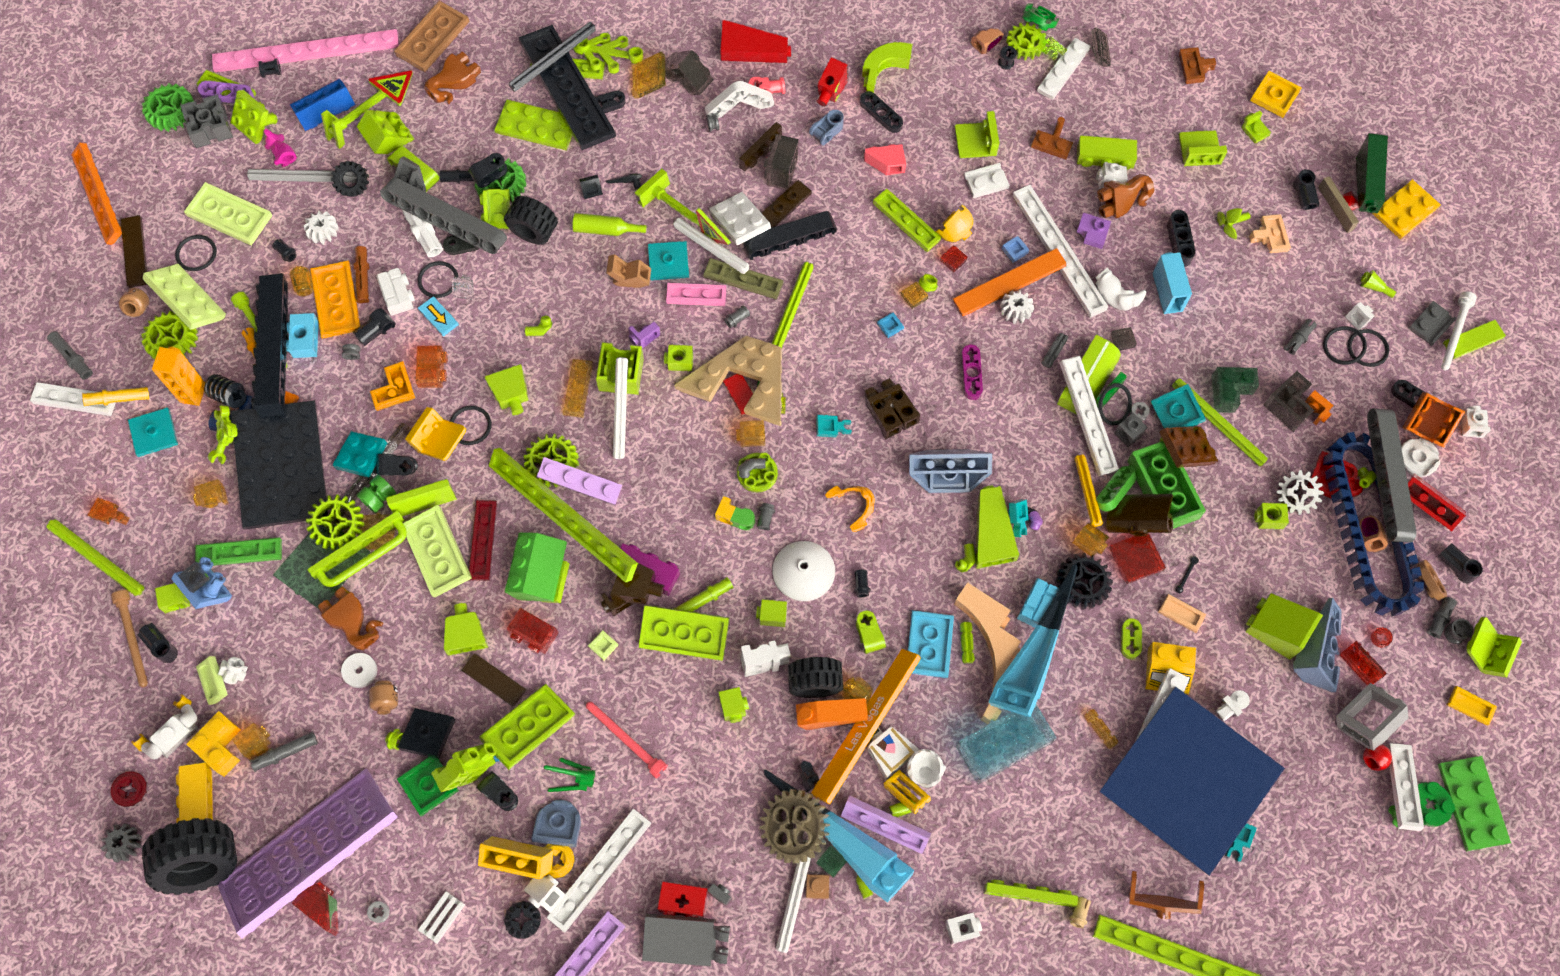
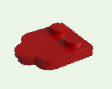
[1307,451,1363,498]

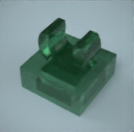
[816,846,847,878]

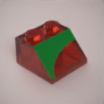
[292,881,339,936]

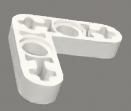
[705,81,774,118]

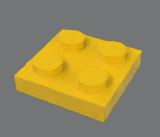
[1250,71,1302,118]

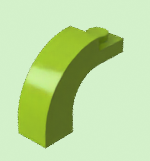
[862,42,913,93]

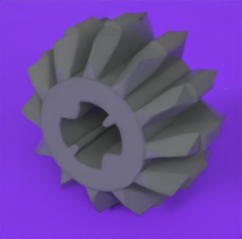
[100,823,142,863]

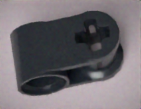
[468,153,508,188]
[376,454,418,476]
[476,771,518,811]

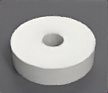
[341,653,377,688]

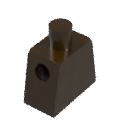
[611,563,665,604]

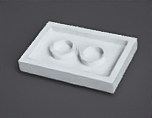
[709,192,771,245]

